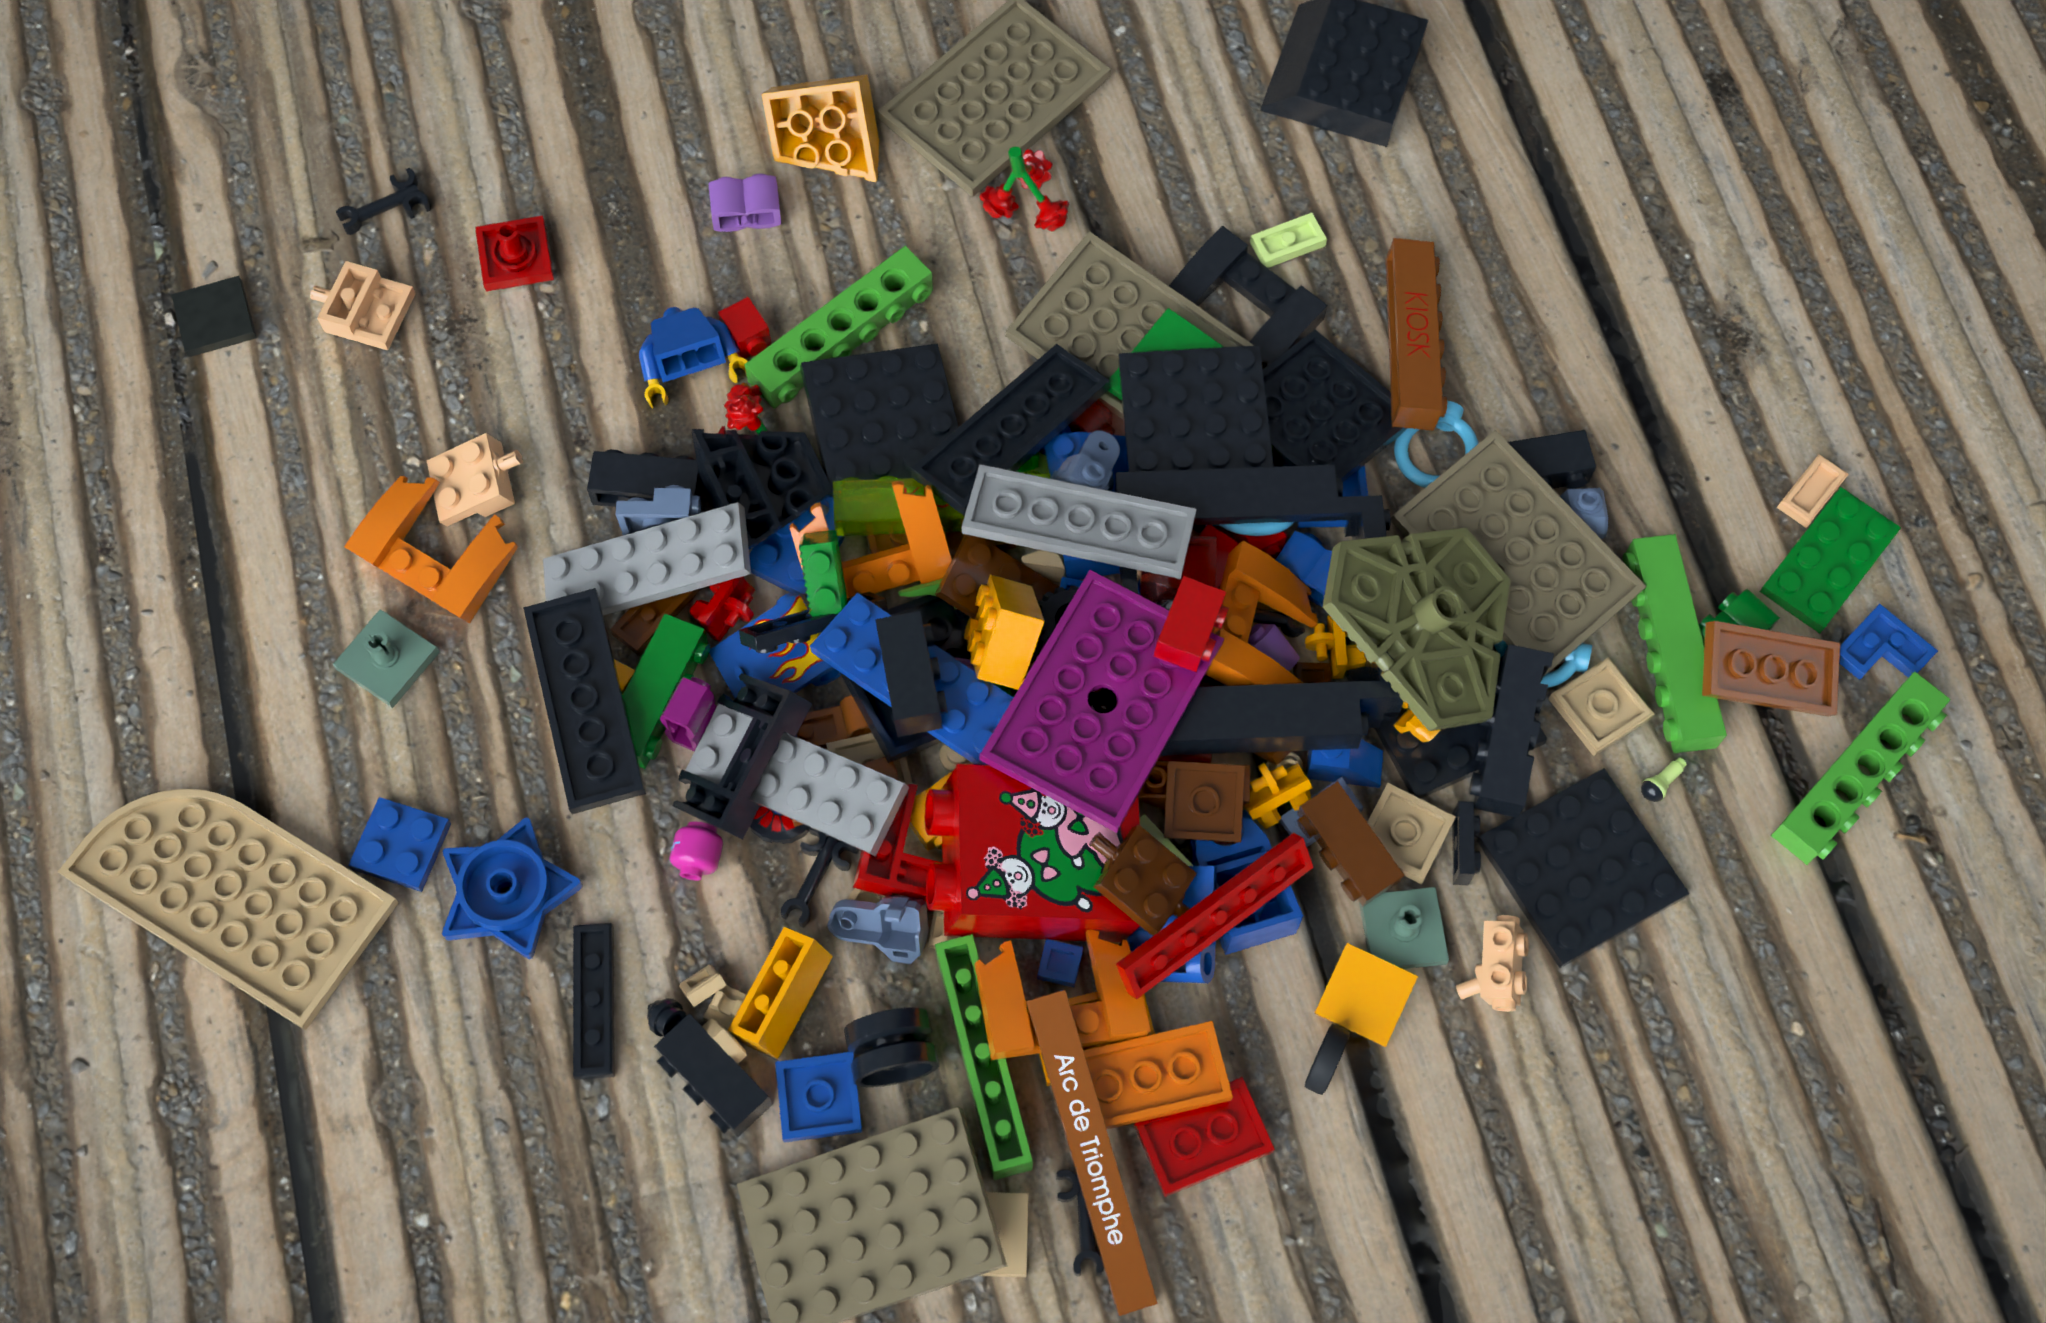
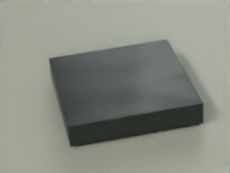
[171,276,257,357]

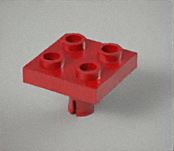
[475,215,554,292]

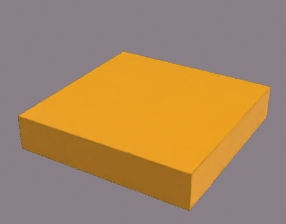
[1314,943,1418,1047]

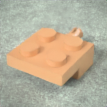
[311,261,416,350]
[426,433,523,526]

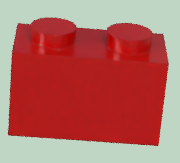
[1154,576,1229,672]

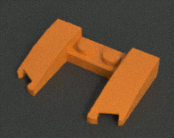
[344,476,518,623]
[790,481,952,598]
[1206,540,1318,686]
[974,930,1151,1060]

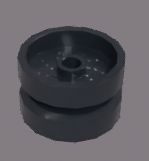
[844,1007,940,1088]

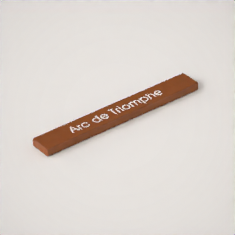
[1026,989,1158,1316]

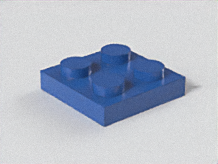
[348,797,451,892]
[775,1052,863,1143]

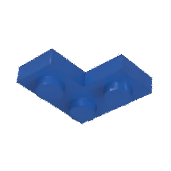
[1839,604,1938,680]

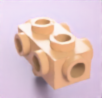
[1456,915,1529,1012]

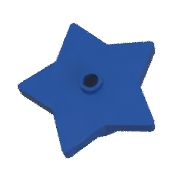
[442,817,583,960]

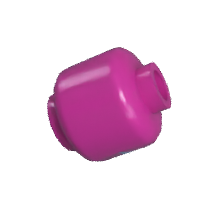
[670,821,723,881]

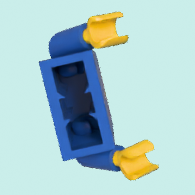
[639,307,748,408]

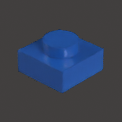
[1037,939,1084,988]

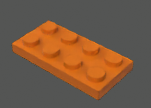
[1084,1021,1233,1129]

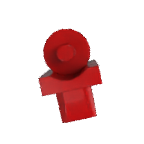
[690,576,756,642]

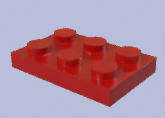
[1133,1077,1275,1198]

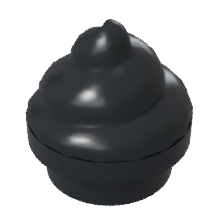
[647,998,687,1037]

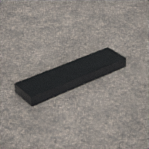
[573,923,615,1080]

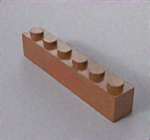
[1386,238,1447,431]

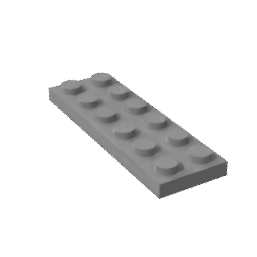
[962,464,1196,579]
[543,502,751,615]
[686,704,909,856]

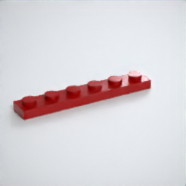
[1116,833,1314,999]

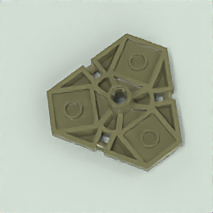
[1323,528,1510,731]

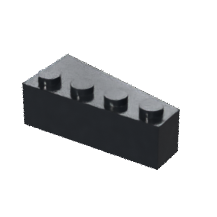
[1469,644,1554,818]

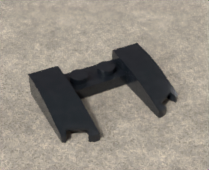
[1169,225,1328,366]
[673,673,812,840]

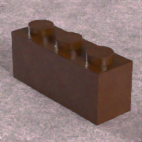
[1297,781,1405,907]

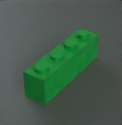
[623,614,710,769]

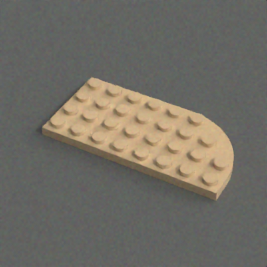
[58,789,399,1031]

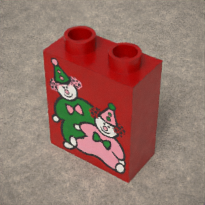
[924,764,1140,942]

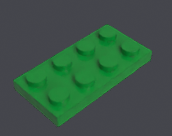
[1759,487,1901,634]

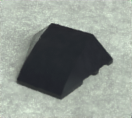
[692,429,833,550]

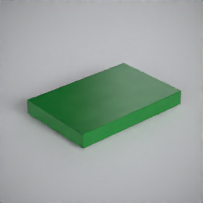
[1108,308,1224,401]

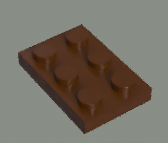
[935,534,1059,619]

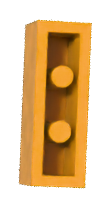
[728,927,833,1059]

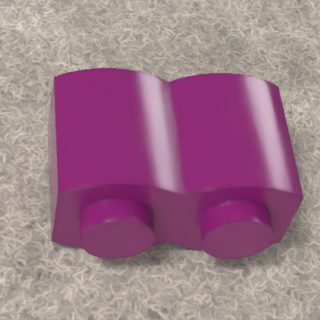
[660,677,717,752]

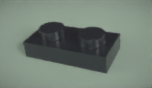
[1452,801,1481,886]

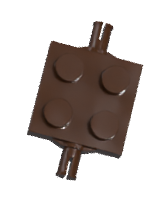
[1089,824,1197,936]

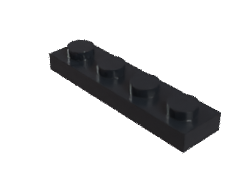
[739,592,888,653]

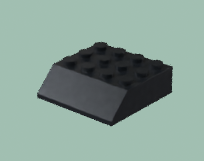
[1260,0,1429,147]

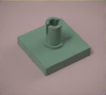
[333,609,440,708]
[1359,887,1449,969]

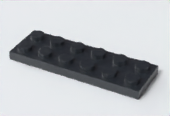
[911,344,1110,516]
[523,588,646,814]

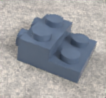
[615,485,703,535]

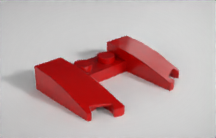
[853,784,942,901]

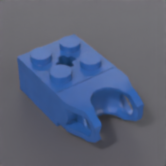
[1188,810,1303,955]

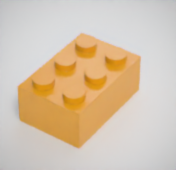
[964,574,1044,690]

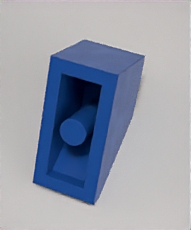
[1306,739,1383,788]

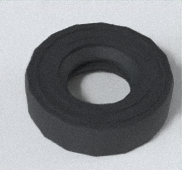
[1304,1024,1350,1095]

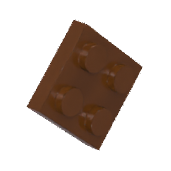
[1164,761,1245,842]

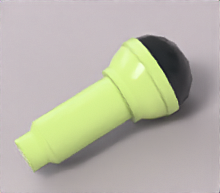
[1641,758,1687,802]

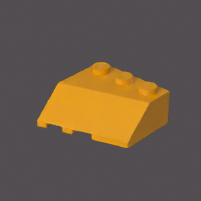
[762,74,879,182]

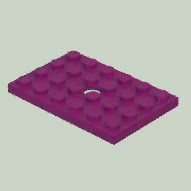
[979,570,1224,833]

